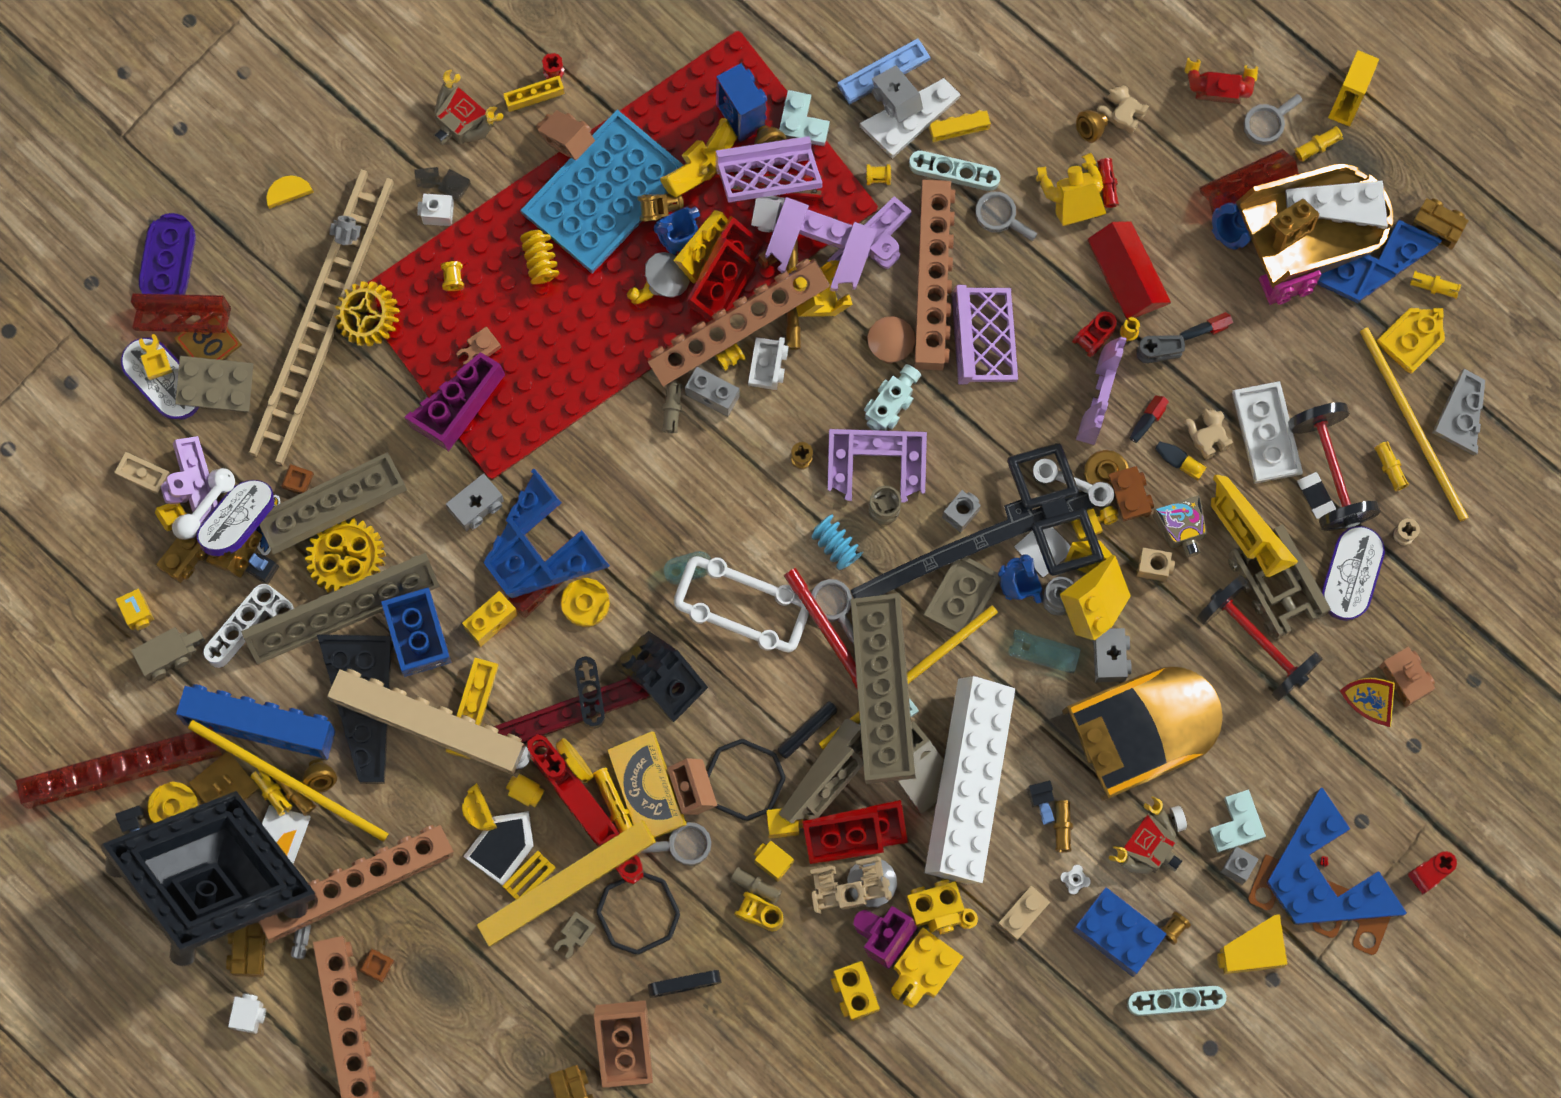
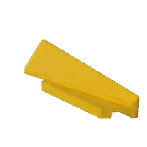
[1211,474,1298,577]

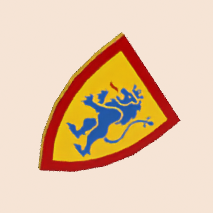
[1339,678,1395,727]

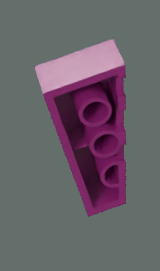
[404,352,505,452]

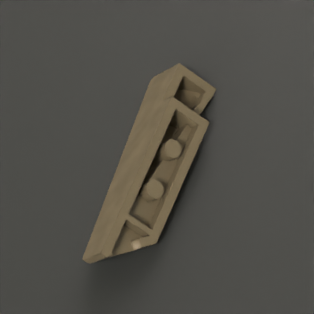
[779,719,864,823]

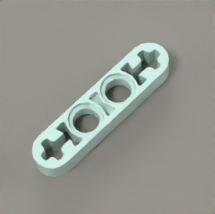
[909,151,1000,191]
[1127,986,1226,1016]

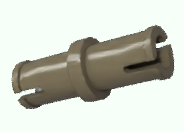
[662,383,682,433]
[730,867,782,905]

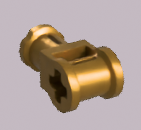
[637,194,684,221]

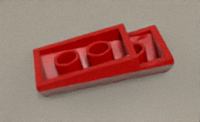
[688,216,763,320]
[1087,221,1171,321]
[803,800,908,864]

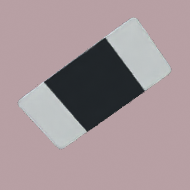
[1297,472,1336,519]

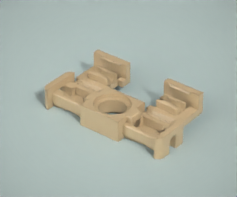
[810,856,892,914]

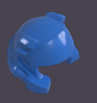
[1212,203,1252,250]
[653,207,700,255]
[998,554,1043,603]

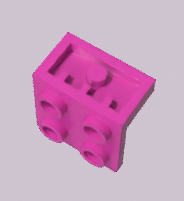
[1259,270,1322,305]

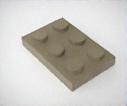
[175,356,254,412]
[923,557,1000,640]

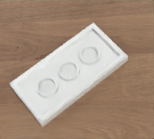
[1232,381,1303,484]

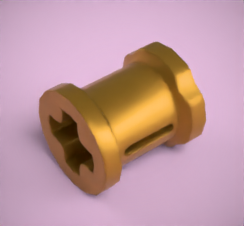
[791,442,813,469]
[1160,911,1191,945]

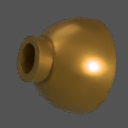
[1076,110,1108,143]
[754,126,787,145]
[302,759,337,793]

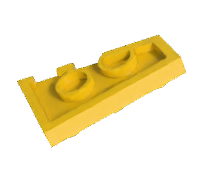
[673,210,728,284]

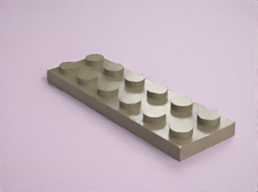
[259,452,407,555]

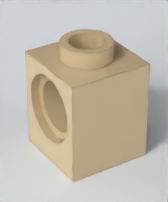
[1136,548,1175,582]

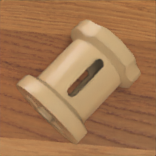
[1393,518,1420,546]

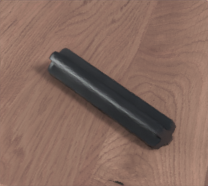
[778,701,838,759]

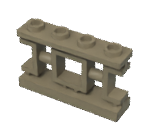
[1228,524,1331,640]

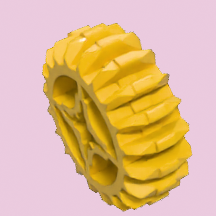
[334,281,400,347]

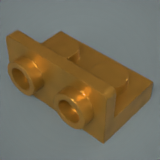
[1269,199,1320,253]
[206,530,262,578]
[156,535,208,584]

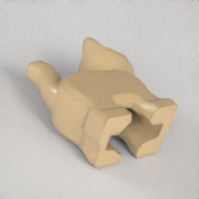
[1097,85,1149,134]
[1185,408,1233,460]

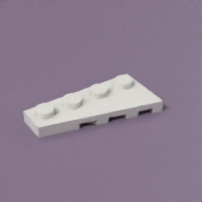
[859,78,960,159]
[1285,181,1388,229]

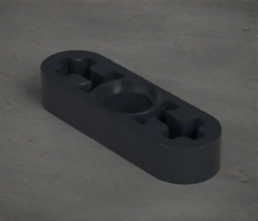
[574,656,605,729]
[647,970,722,998]

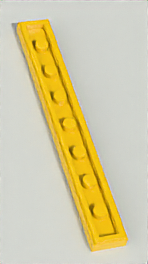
[477,820,656,947]

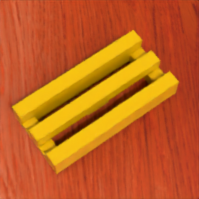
[503,851,556,900]

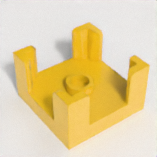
[787,260,853,317]

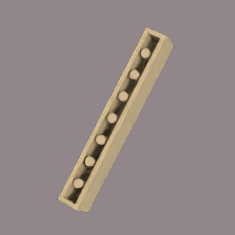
[327,669,525,775]

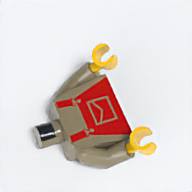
[433,70,503,145]
[1109,796,1183,874]

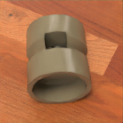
[869,486,902,525]

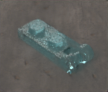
[1008,630,1081,674]

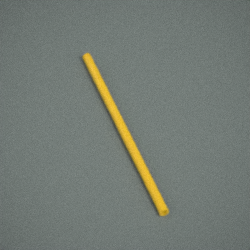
[1360,327,1469,522]
[818,605,998,750]
[188,720,389,842]

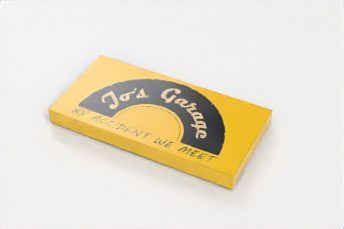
[608,731,687,838]

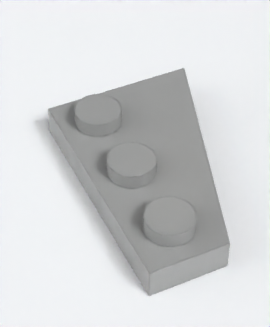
[1432,369,1485,455]

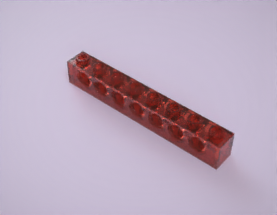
[15,727,222,809]

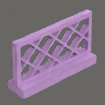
[716,136,822,203]
[951,285,1018,384]

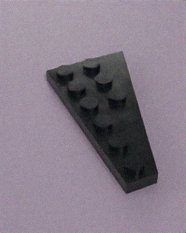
[317,634,392,784]

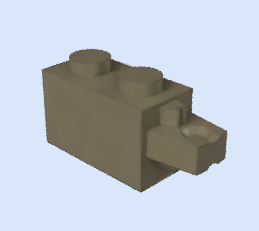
[131,627,205,681]

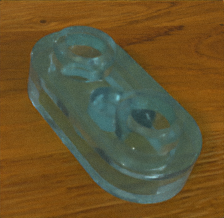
[664,551,711,584]

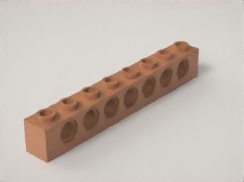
[914,180,955,371]
[648,258,830,386]
[259,825,454,944]
[313,936,380,1098]

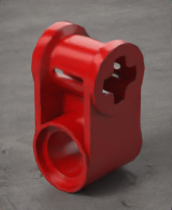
[1072,311,1116,358]
[1407,851,1457,895]

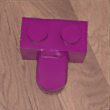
[854,906,917,969]

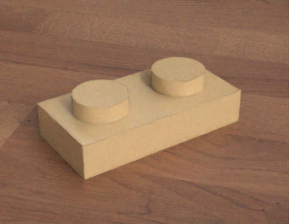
[114,452,170,495]
[998,886,1050,941]

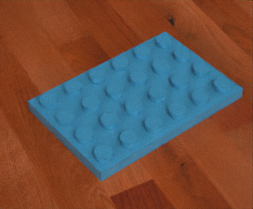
[521,110,684,274]

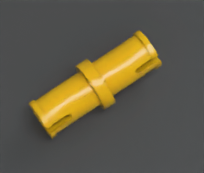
[1294,126,1343,162]
[1410,271,1461,299]
[1374,441,1409,491]
[251,769,293,816]

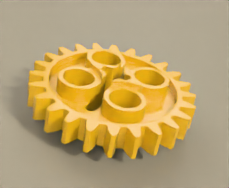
[305,518,386,593]

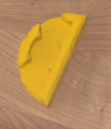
[266,175,314,209]
[462,783,497,831]

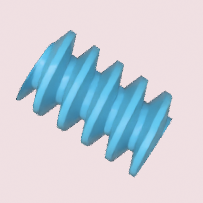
[811,514,863,570]

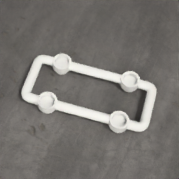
[674,556,809,652]

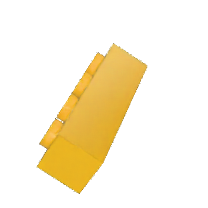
[503,76,565,112]
[929,110,991,142]

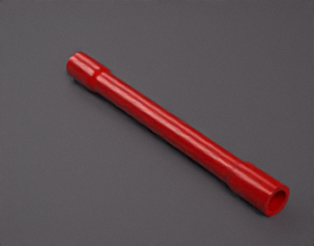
[783,568,858,690]

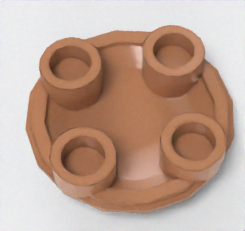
[867,316,915,364]

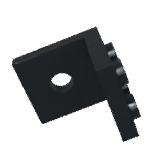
[614,631,708,722]

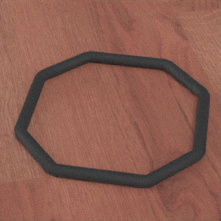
[707,739,785,821]
[596,872,680,955]

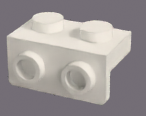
[748,337,789,390]

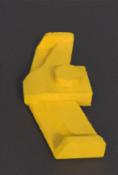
[660,118,738,197]

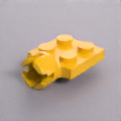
[891,927,963,1008]

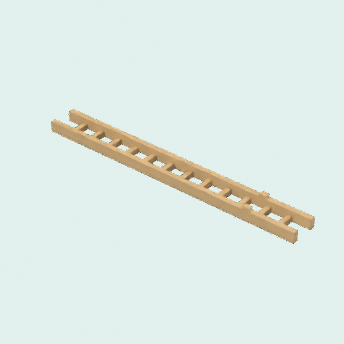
[249,169,394,466]

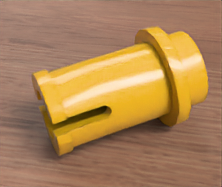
[1120,317,1140,341]

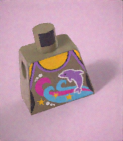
[1153,495,1206,558]

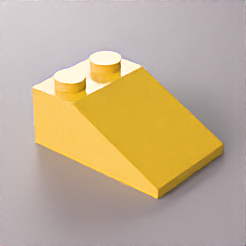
[1060,555,1131,640]

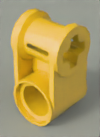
[734,891,784,932]

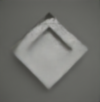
[414,167,441,189]
[438,169,471,202]

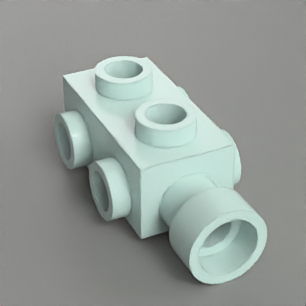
[864,364,921,431]

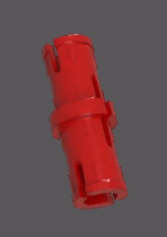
[1097,158,1119,208]

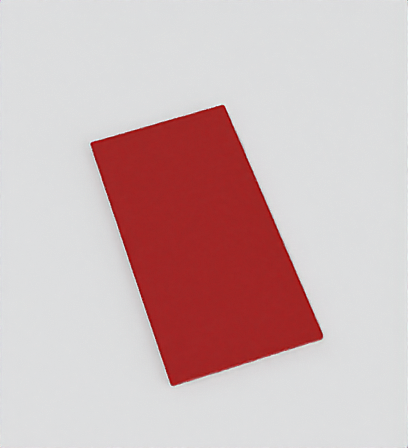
[358,31,878,479]

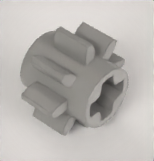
[329,216,361,245]

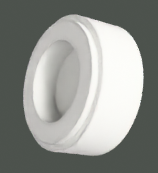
[1170,806,1187,832]

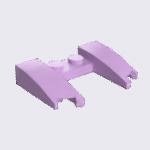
[765,197,877,291]
[1076,337,1127,445]
[828,429,927,503]

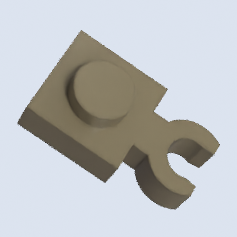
[554,911,596,960]

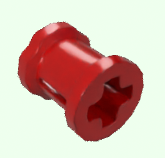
[542,53,564,79]

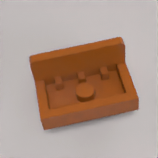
[1108,466,1154,522]

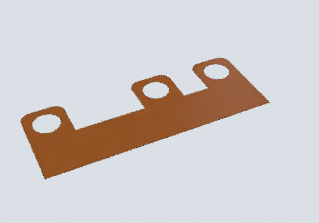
[1248,854,1391,955]

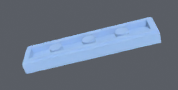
[837,39,930,105]

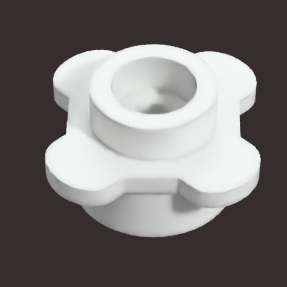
[1060,865,1090,895]

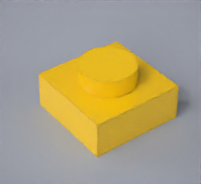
[155,503,187,531]

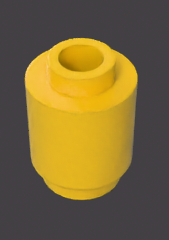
[506,774,545,807]

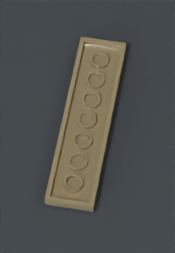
[241,553,440,665]
[851,593,916,784]

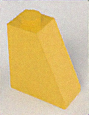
[1328,50,1379,127]
[1217,914,1288,974]

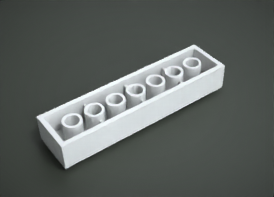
[925,676,1015,884]

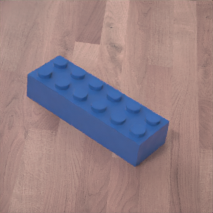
[176,684,336,760]

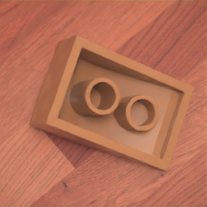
[594,1000,653,1088]

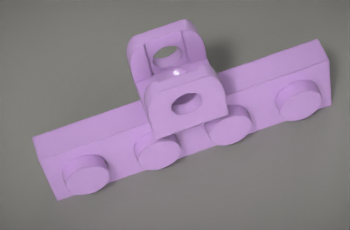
[828,196,912,269]
[161,436,218,524]

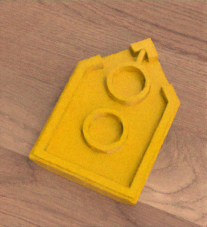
[1376,308,1445,374]

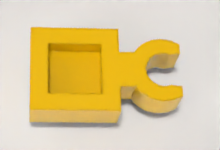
[139,334,172,380]

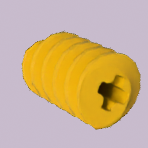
[520,230,559,284]

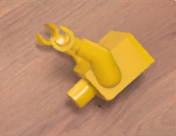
[1036,153,1106,226]

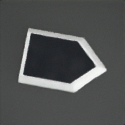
[463,811,534,886]

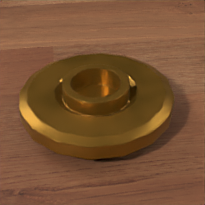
[1084,450,1129,485]

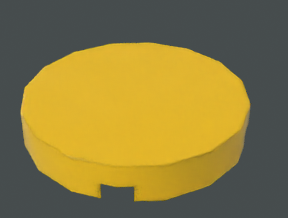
[561,578,610,627]
[556,738,593,783]
[147,782,198,823]

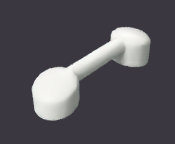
[1033,459,1114,507]
[172,468,235,540]

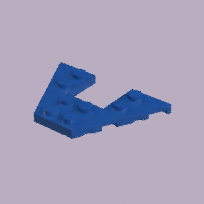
[1317,220,1442,303]
[484,468,610,598]
[1266,787,1407,925]

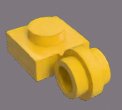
[1071,506,1119,541]
[928,909,978,935]

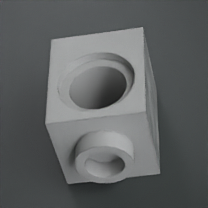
[942,490,981,533]
[1221,847,1259,885]

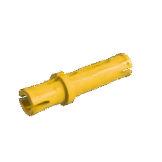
[593,768,632,834]

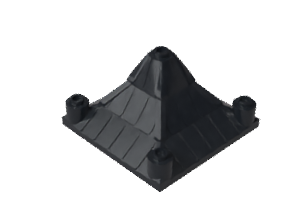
[101,791,315,966]

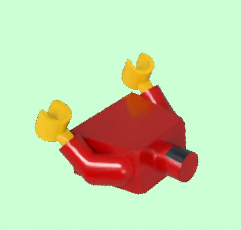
[1184,58,1258,104]

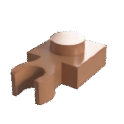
[457,326,501,366]

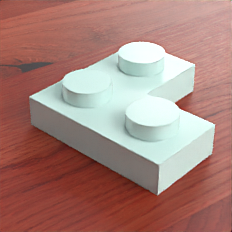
[779,90,830,146]
[1209,790,1266,853]

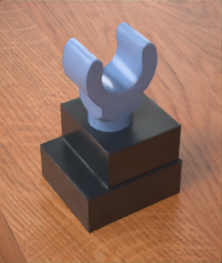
[246,553,279,585]
[1026,780,1054,825]
[115,805,145,834]

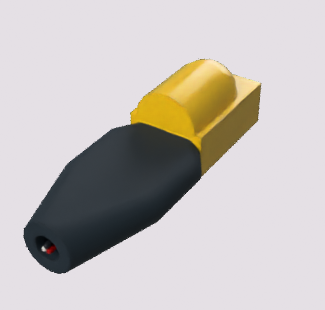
[1155,441,1207,481]

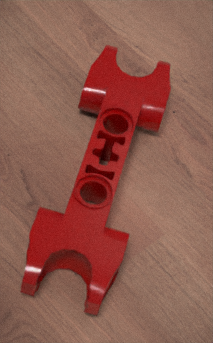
[527,734,644,885]

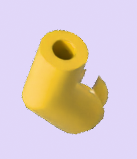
[627,282,654,304]

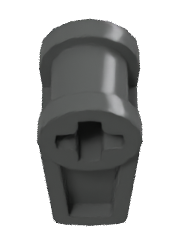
[1136,335,1185,364]

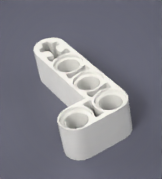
[204,584,295,668]

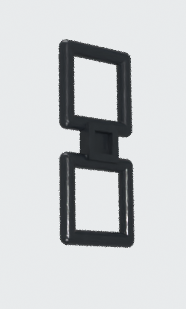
[1007,443,1104,576]

